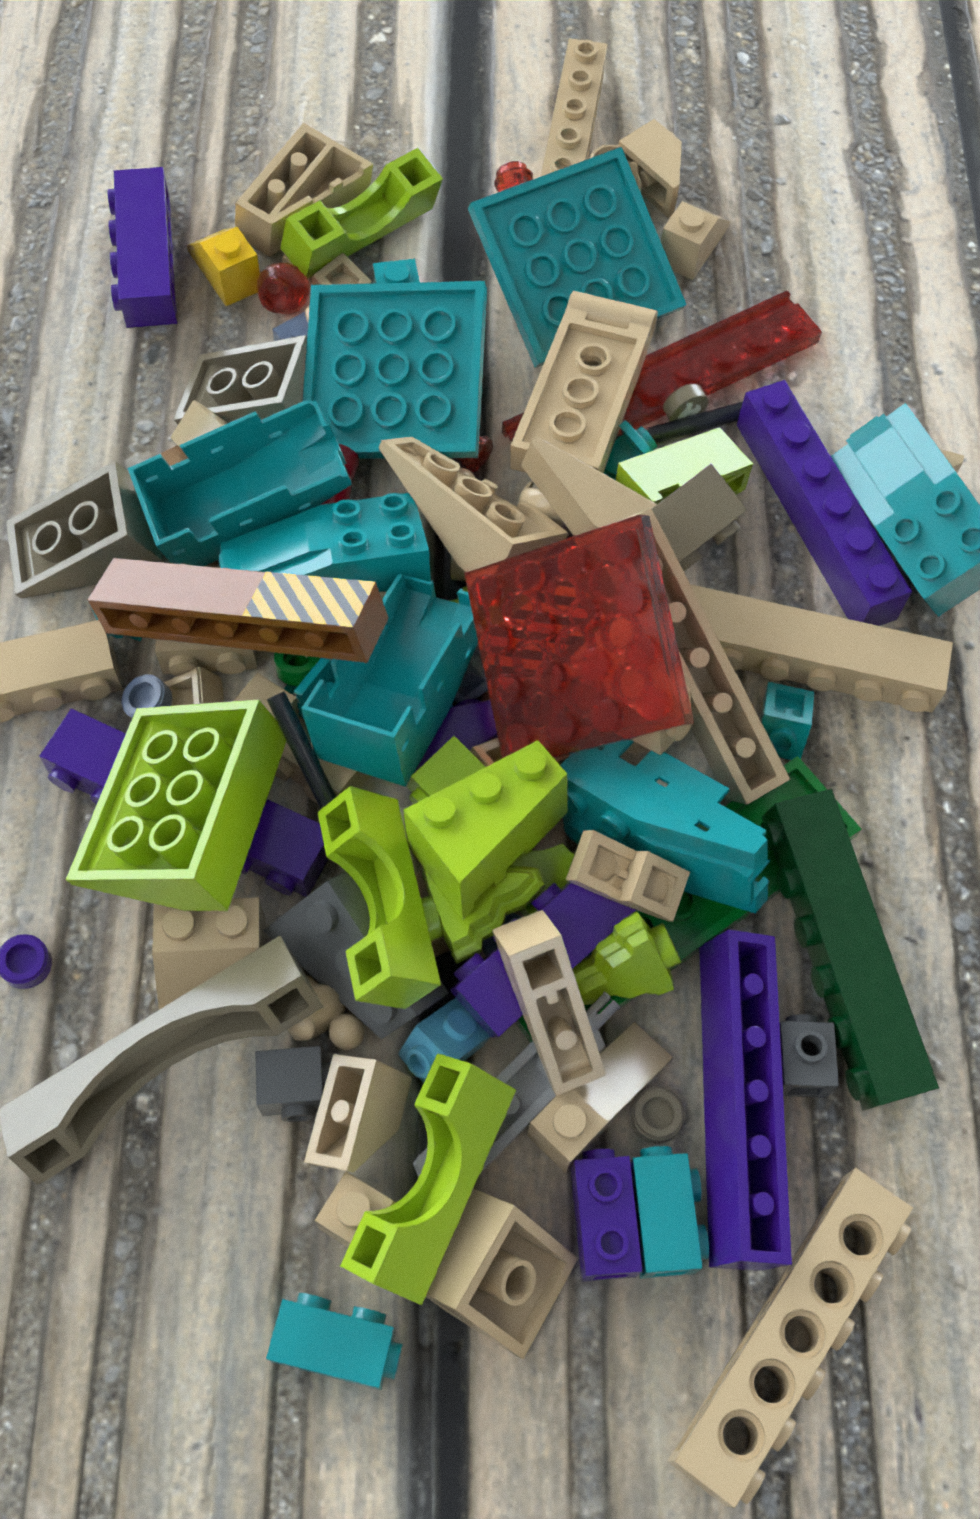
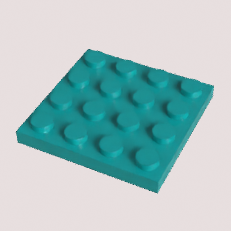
[467,147,687,368]
[303,281,487,459]

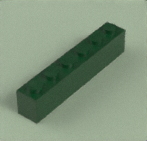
[761,789,939,1111]

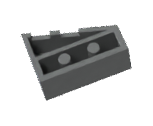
[263,871,449,1039]

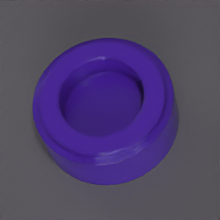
[0,934,52,989]

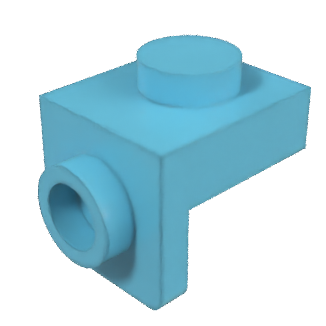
[398,998,490,1083]

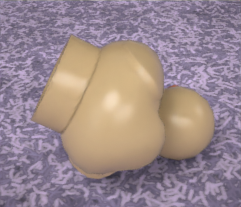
[287,976,365,1051]

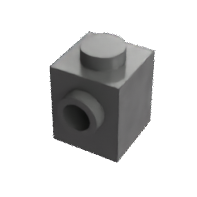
[780,1014,839,1098]
[255,1046,331,1122]

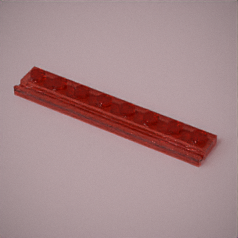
[502,290,822,442]

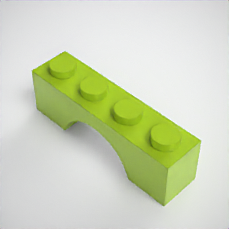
[280,148,443,280]
[407,736,574,916]
[318,786,441,1009]
[340,1053,516,1305]

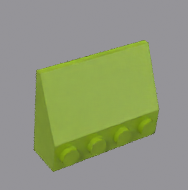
[66,700,287,911]

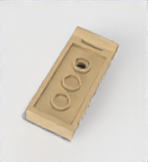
[510,291,658,473]

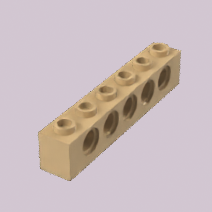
[540,38,607,177]
[667,1167,913,1508]

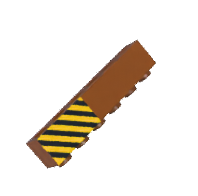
[87,558,389,663]

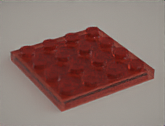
[464,514,694,758]

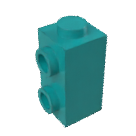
[630,1146,709,1279]
[266,1292,403,1390]

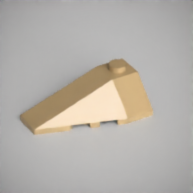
[379,437,568,592]

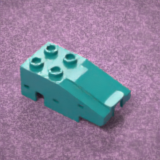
[127,399,352,566]
[831,403,980,617]
[218,493,431,592]
[301,573,491,787]
[560,724,769,914]

